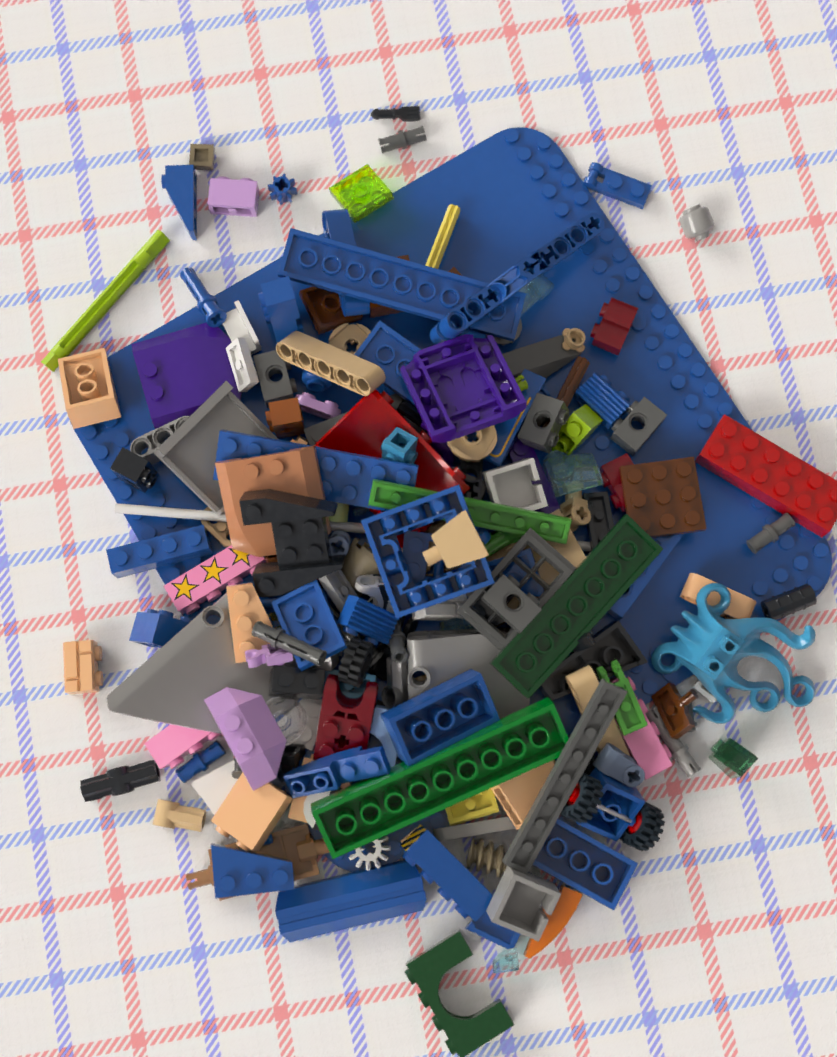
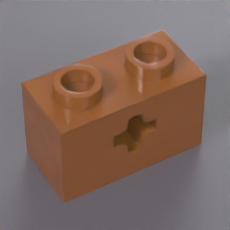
[265,397,305,439]

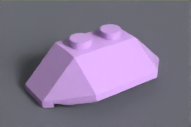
[204,687,287,791]

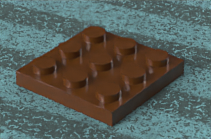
[619,457,707,538]

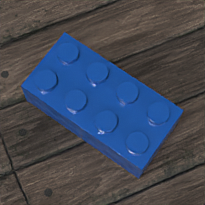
[380,669,500,766]
[533,819,638,910]

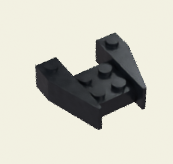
[239,489,346,598]

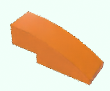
[523,885,583,958]

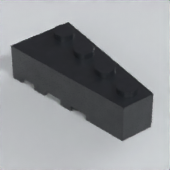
[539,621,648,701]

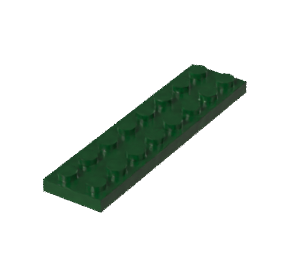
[490,514,663,699]

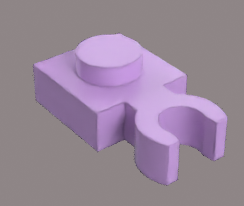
[245,644,293,668]

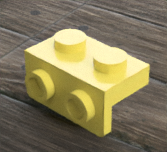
[445,788,500,826]

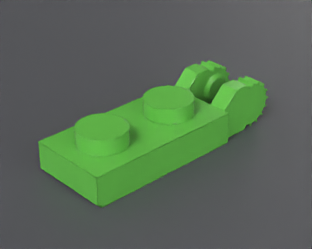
[596,660,648,736]

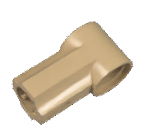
[152,799,206,832]

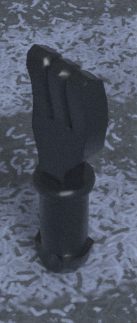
[371,106,421,122]

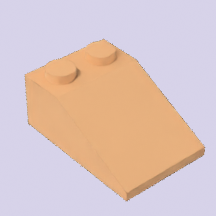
[58,348,121,429]

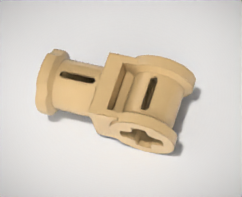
[560,480,591,532]

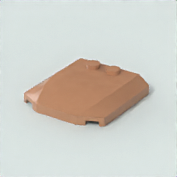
[215,445,332,557]

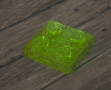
[329,164,394,223]

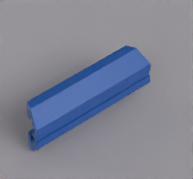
[275,860,426,942]

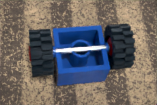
[561,767,665,851]

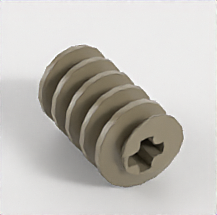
[466,836,507,878]

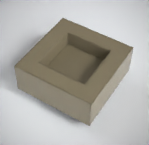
[189,144,215,170]

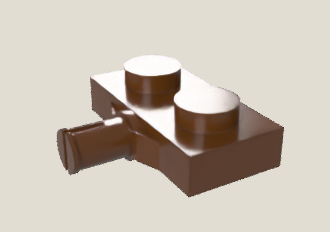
[651,683,698,740]

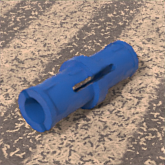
[175,740,226,783]

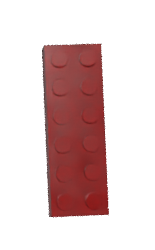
[695,414,837,537]

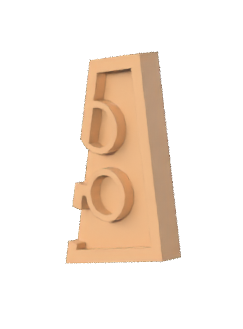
[226,583,273,663]

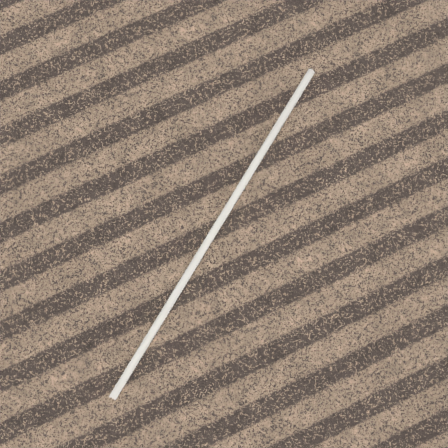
[114,503,592,552]

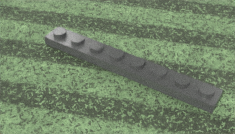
[502,678,627,874]

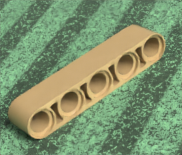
[276,331,386,396]
[565,665,630,756]

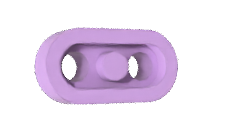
[295,392,341,420]

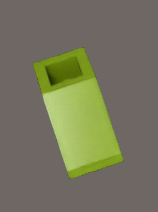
[552,404,603,461]

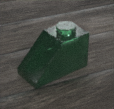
[708,738,758,779]

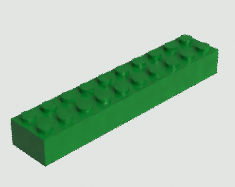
[311,697,569,859]

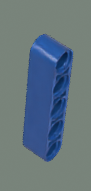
[322,209,370,317]

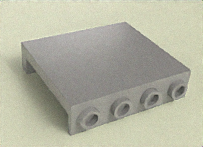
[154,381,279,515]

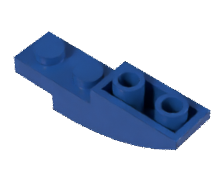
[283,746,391,799]

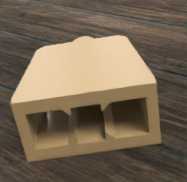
[422,510,489,569]

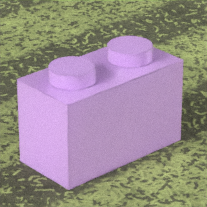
[207,176,260,217]

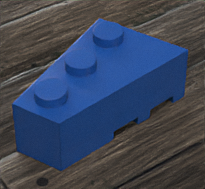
[211,843,295,899]

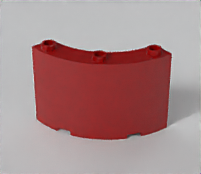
[315,389,470,549]

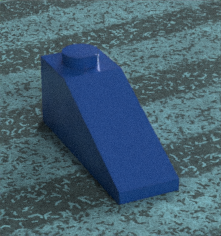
[161,165,197,240]

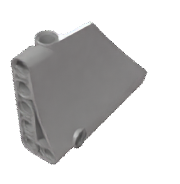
[107,593,300,734]
[407,628,530,718]

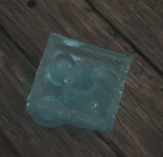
[543,450,603,497]

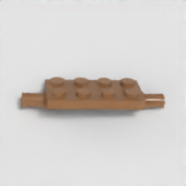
[186,823,330,901]

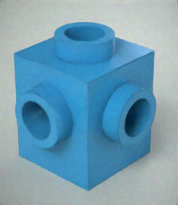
[380,427,418,464]

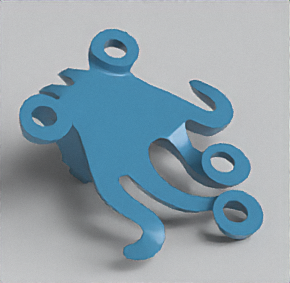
[651,583,816,724]

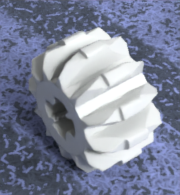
[349,836,391,870]

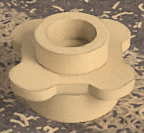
[562,328,586,353]

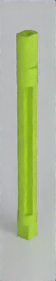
[41,230,170,372]

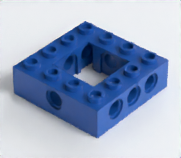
[361,485,495,619]

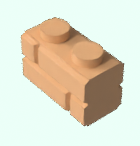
[63,640,103,694]

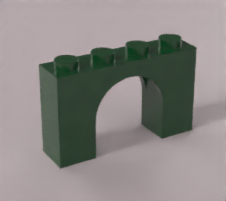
[404,930,514,1057]

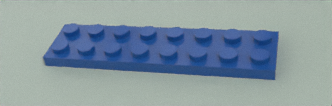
[213,429,419,511]

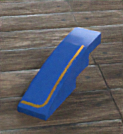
[484,368,546,467]

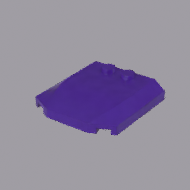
[131,323,243,429]
[400,334,527,443]

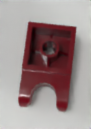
[313,674,379,760]

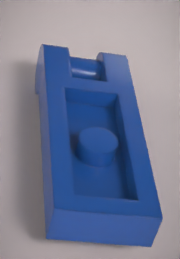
[583,162,652,209]

